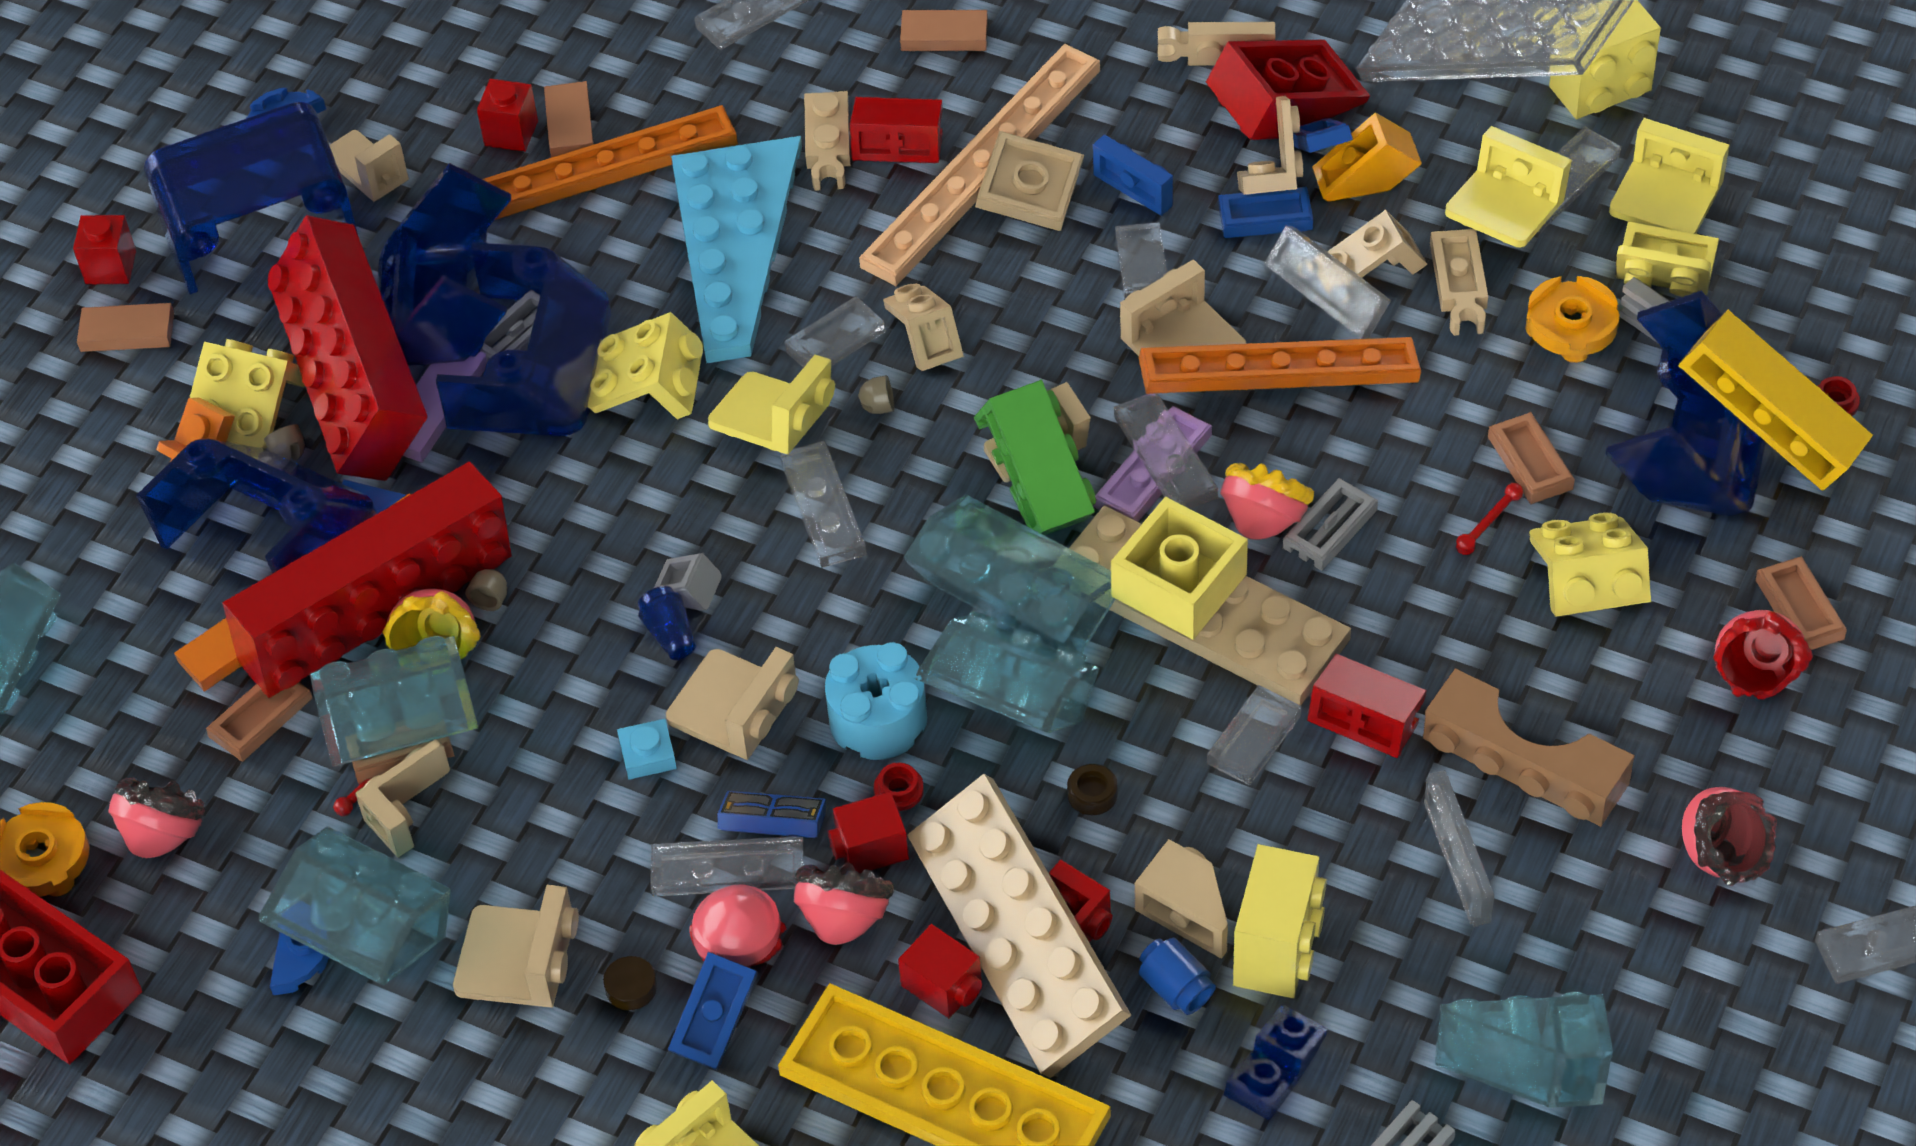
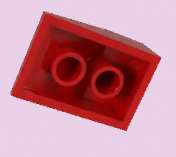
[1206,39,1370,140]

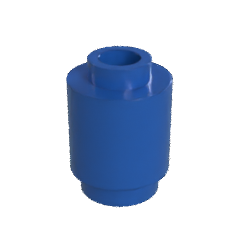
[1139,938,1216,1015]

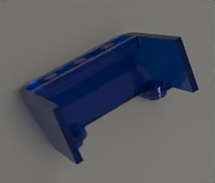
[144,102,358,294]
[377,163,511,366]
[436,242,611,436]
[1605,290,1766,516]
[136,439,378,574]

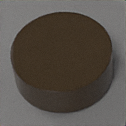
[1067,764,1118,815]
[603,956,657,1010]

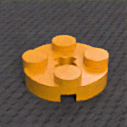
[1525,276,1620,363]
[0,802,90,897]

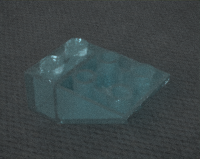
[1435,992,1613,1108]

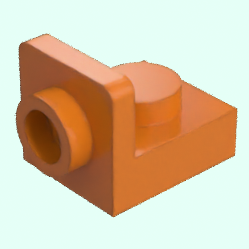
[156,397,235,472]

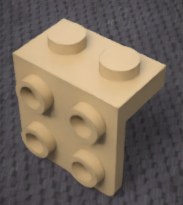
[1120,259,1246,356]
[666,647,799,760]
[453,885,579,1008]

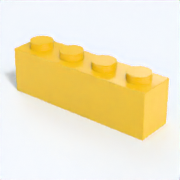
[1678,309,1873,491]

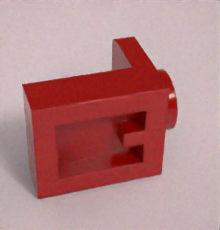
[1049,859,1113,943]

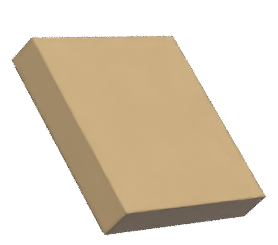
[975,131,1084,231]

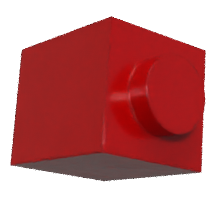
[477,79,538,152]
[73,215,136,284]
[828,791,909,876]
[898,924,982,1019]

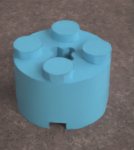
[825,642,927,760]

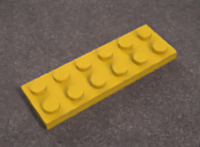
[778,983,1111,1146]

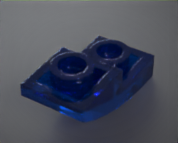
[1224,1004,1328,1120]

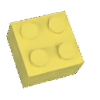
[1549,0,1661,120]
[1111,496,1248,640]
[1233,844,1327,999]

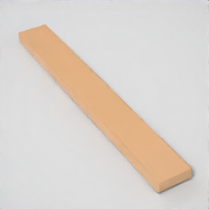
[859,44,1100,286]

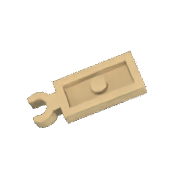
[1158,22,1275,66]
[804,91,851,191]
[1430,229,1488,336]

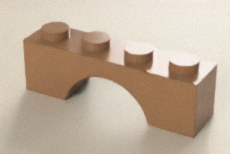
[1423,668,1635,827]

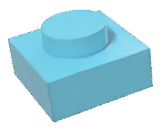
[617,719,677,780]

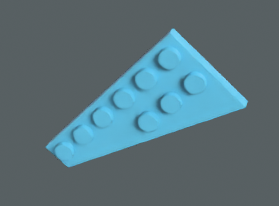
[671,136,802,364]

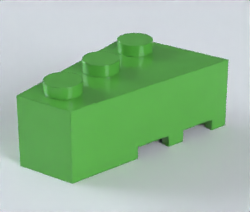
[974,380,1096,539]

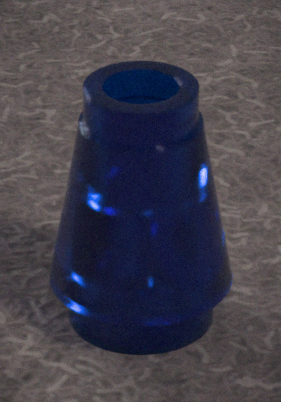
[638,586,696,660]

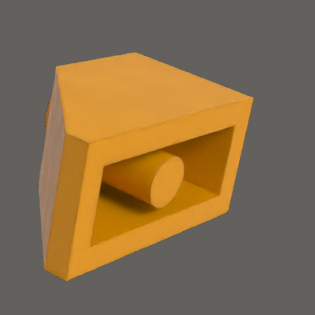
[1312,112,1422,202]

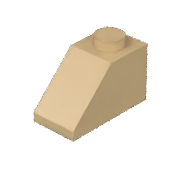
[1135,839,1228,959]

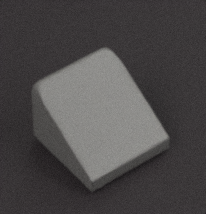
[651,553,721,610]

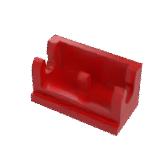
[850,97,943,163]
[1307,654,1427,759]

